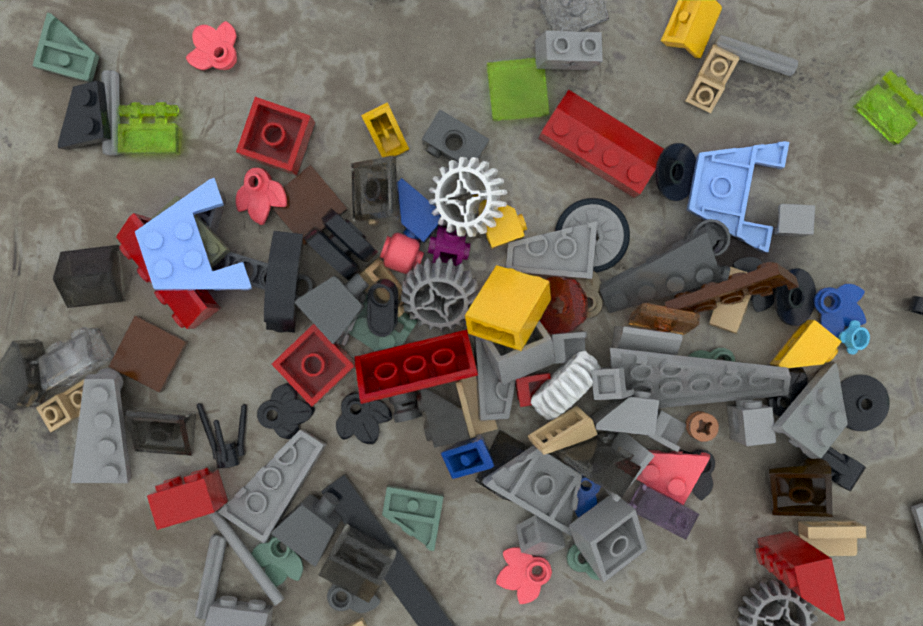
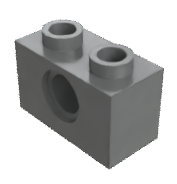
[422,109,489,163]

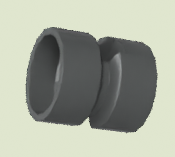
[684,219,731,256]

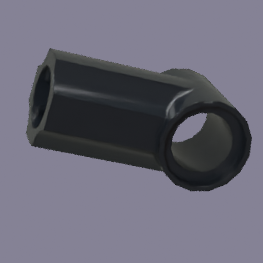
[802,446,866,492]

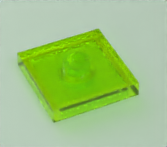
[487,58,549,121]

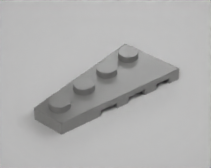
[71,374,131,483]

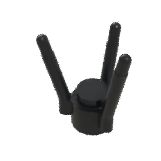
[197,403,247,468]

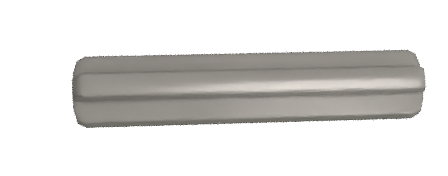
[714,35,798,76]
[101,70,120,156]
[195,534,227,620]

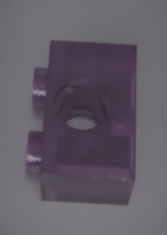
[629,482,700,540]

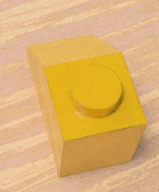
[472,194,527,250]
[770,320,842,368]

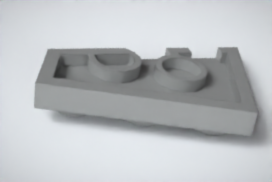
[506,221,598,279]

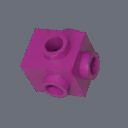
[428,226,470,266]

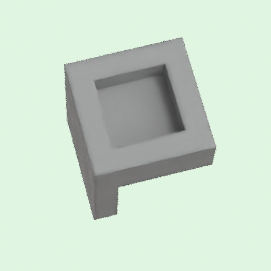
[772,204,815,237]
[549,331,587,364]
[591,367,635,400]
[647,409,686,452]
[516,515,565,557]

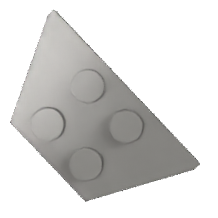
[772,362,848,459]
[482,445,582,536]

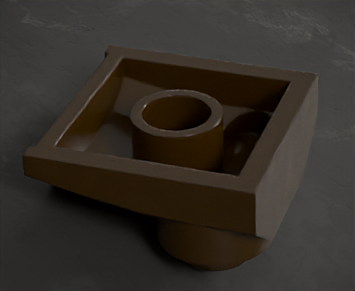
[769,458,833,517]

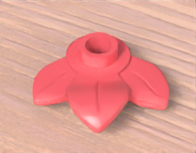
[186,21,237,70]
[235,167,287,225]
[496,547,552,604]

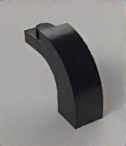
[264,231,303,333]

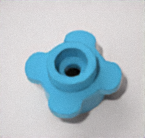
[839,320,870,355]

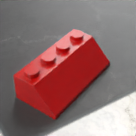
[538,90,664,198]
[116,213,221,329]
[354,329,478,404]
[756,531,845,622]

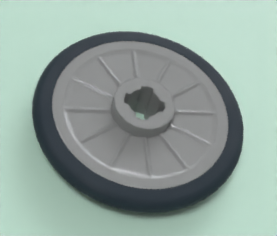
[555,198,630,273]

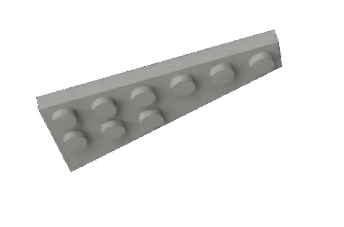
[610,348,791,408]

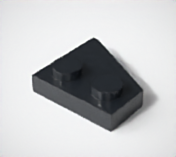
[58,81,111,150]

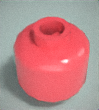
[380,233,424,274]

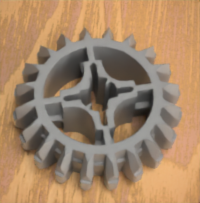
[401,257,480,332]
[737,579,818,626]

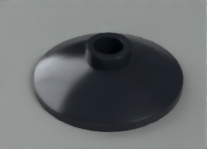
[655,143,696,201]
[774,268,816,326]
[840,375,890,431]

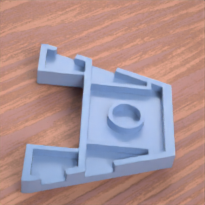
[686,141,789,253]
[135,178,252,290]

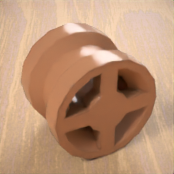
[685,411,719,442]

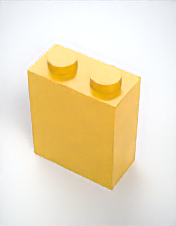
[465,265,551,351]

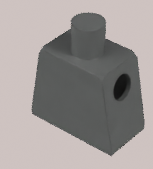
[294,273,369,344]
[271,492,342,567]

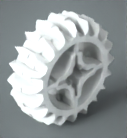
[428,157,508,237]
[531,351,602,420]

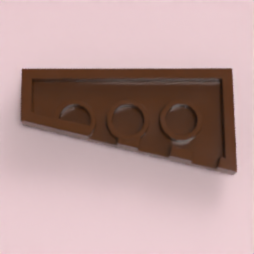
[665,262,799,318]

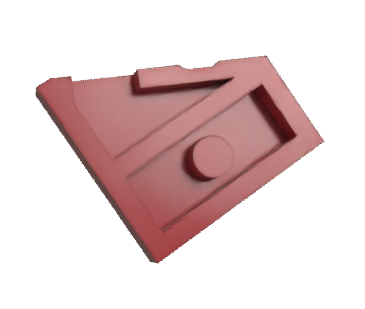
[636,450,710,505]

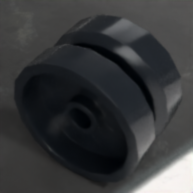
[303,208,378,281]

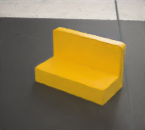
[661,0,722,58]

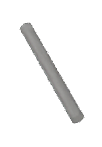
[208,510,285,606]

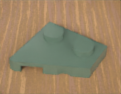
[32,13,99,83]
[382,485,444,551]

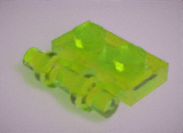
[853,70,923,145]
[118,102,179,154]

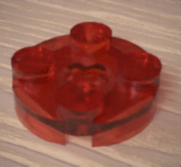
[539,276,588,334]

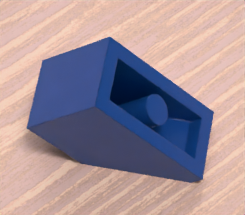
[398,178,441,244]
[441,434,494,479]

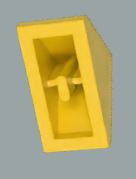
[361,102,409,162]

